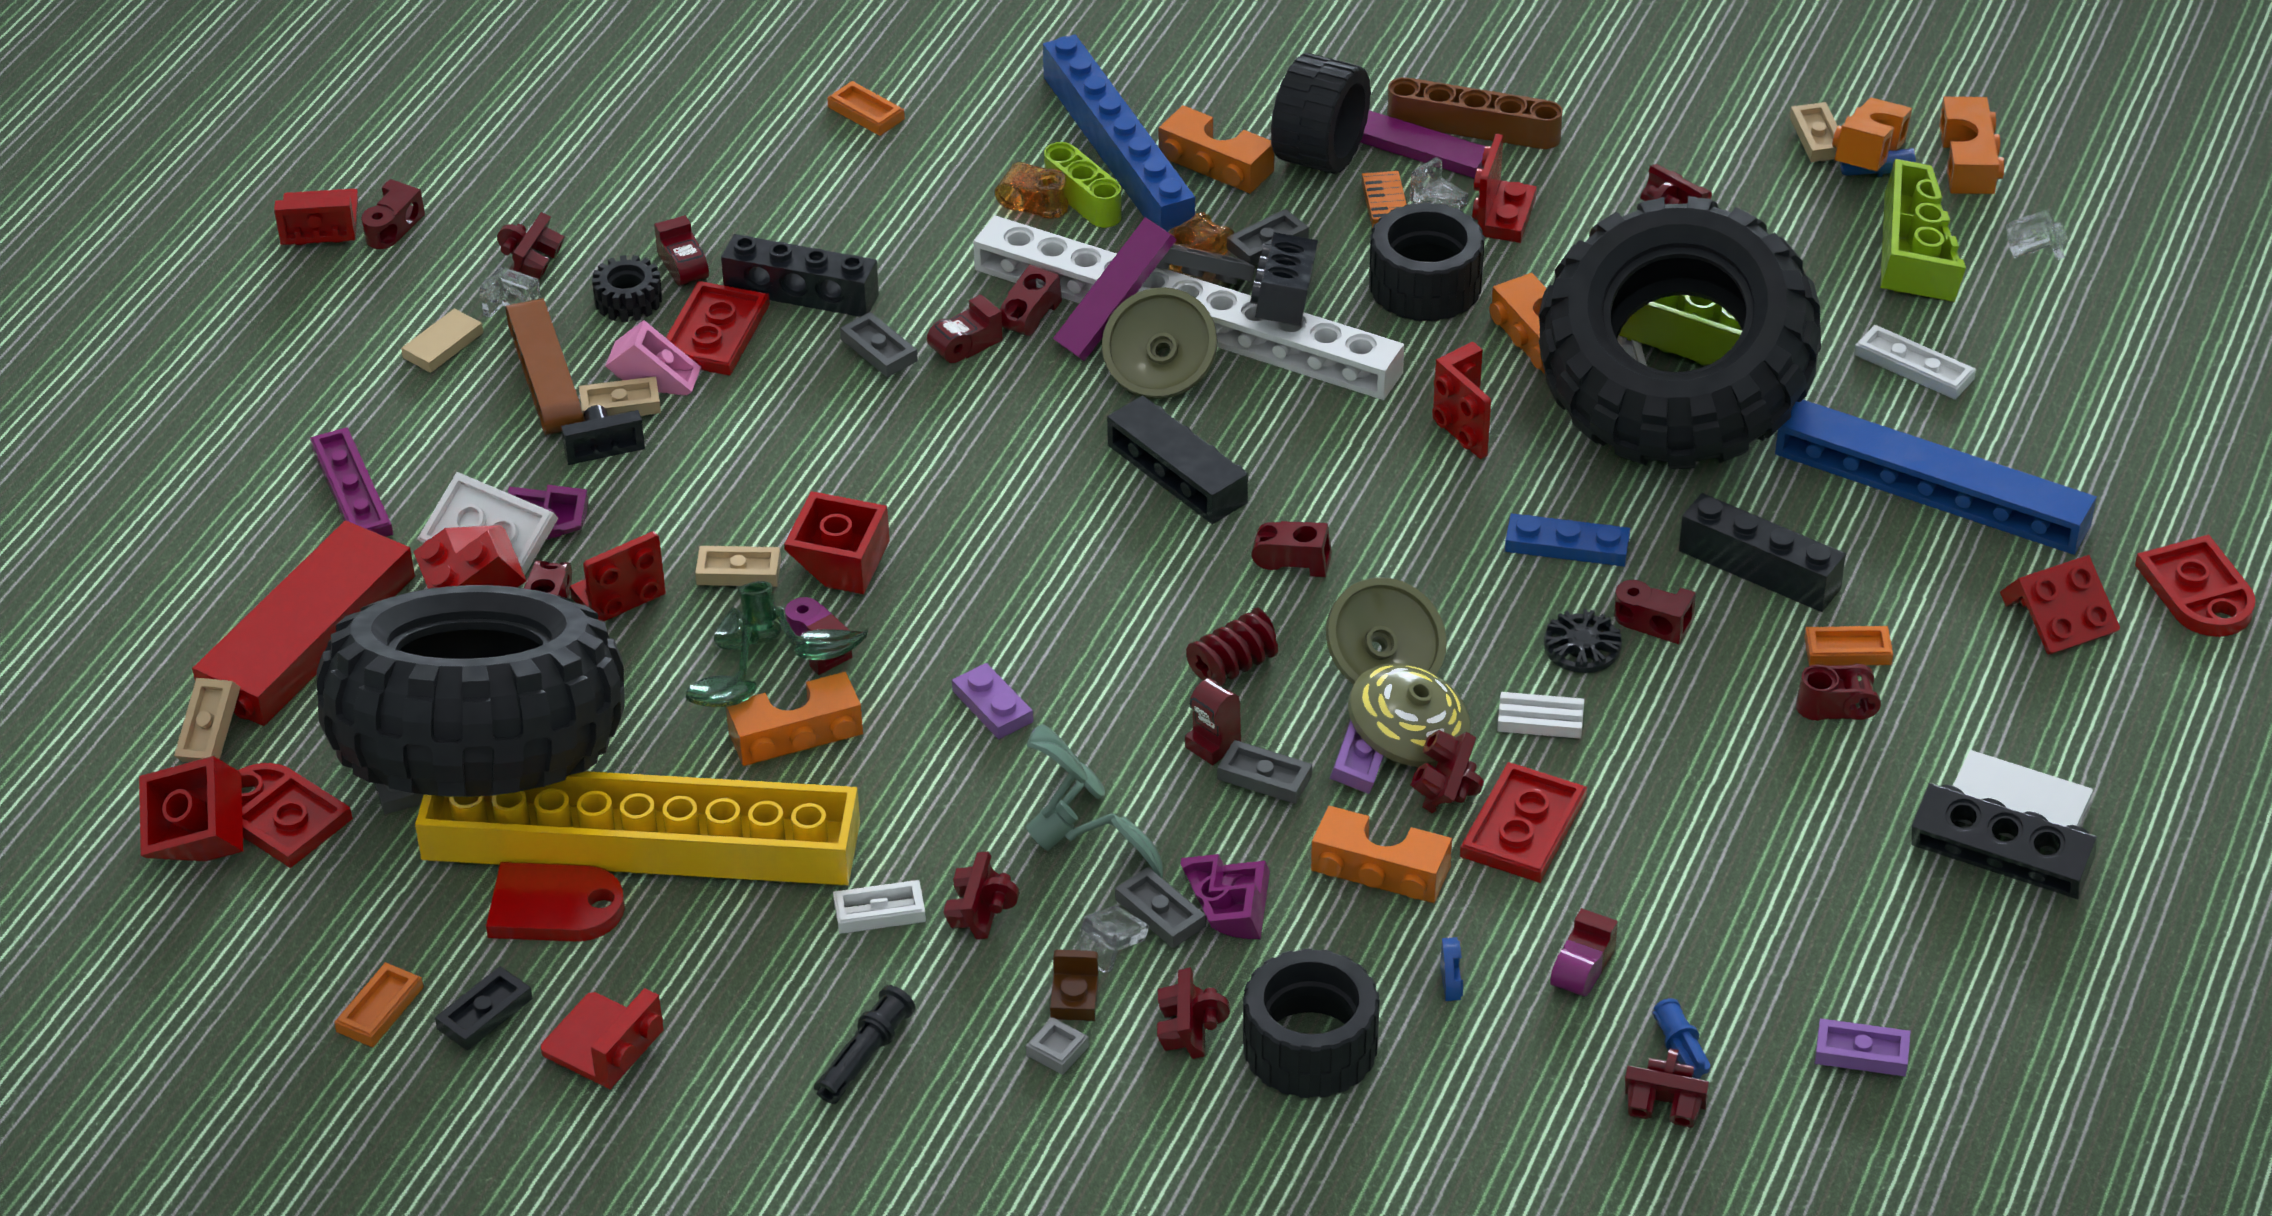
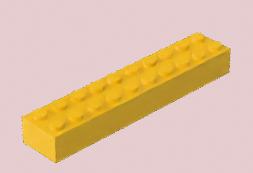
[415,771,860,886]

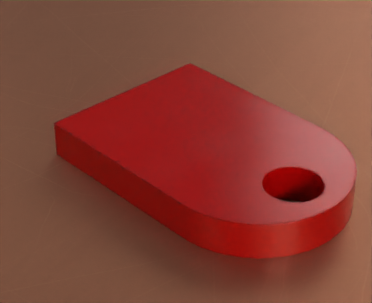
[2135,534,2255,637]
[238,763,353,868]
[486,862,625,942]

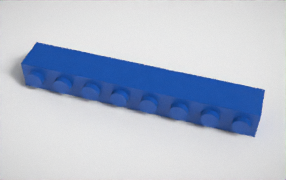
[1043,34,1195,238]
[1775,400,2097,555]

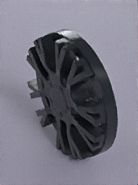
[1544,609,1622,673]

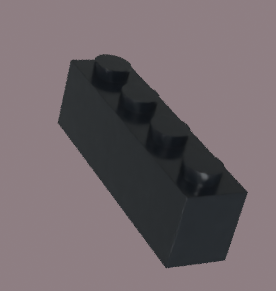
[1107,395,1248,525]
[1679,493,1846,612]

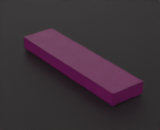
[1360,110,1485,178]
[1053,217,1176,361]
[310,427,393,537]

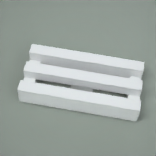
[1497,692,1584,739]
[833,880,926,934]

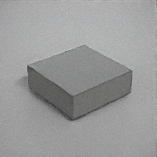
[1026,1017,1089,1075]

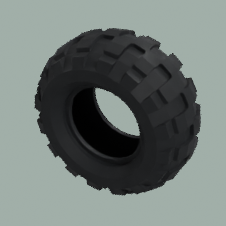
[1539,196,1821,469]
[317,585,625,797]

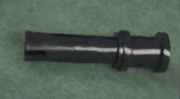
[814,985,916,1104]

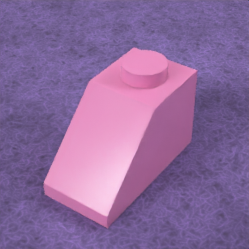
[605,320,701,395]

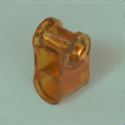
[994,162,1069,219]
[1168,212,1234,276]

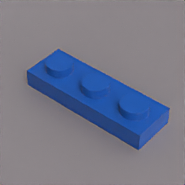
[1505,513,1631,567]

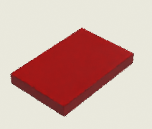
[666,281,770,376]
[1460,762,1588,883]

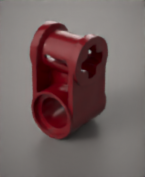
[1796,664,1881,721]

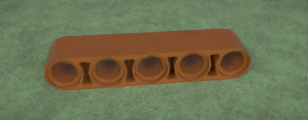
[1387,77,1563,149]
[505,298,583,435]

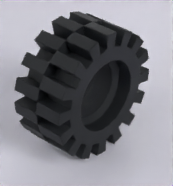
[592,255,663,322]

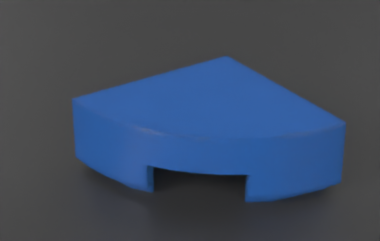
[1440,937,1463,1001]

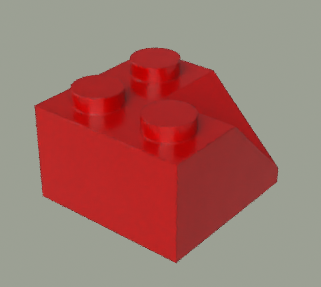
[784,491,890,594]
[413,525,527,589]
[139,756,244,861]

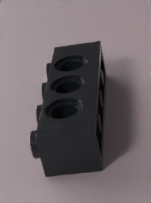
[1250,232,1318,326]
[721,234,879,317]
[1912,783,2097,899]

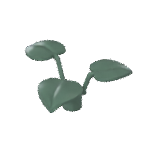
[1026,724,1163,878]

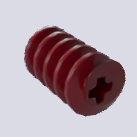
[1186,607,1278,686]

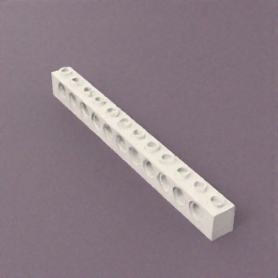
[973,215,1404,400]

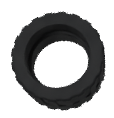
[1271,53,1371,174]
[1369,202,1485,322]
[1243,948,1380,1098]

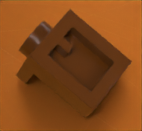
[1050,950,1099,1021]

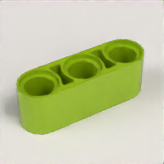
[1044,142,1122,228]

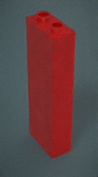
[192,520,415,726]

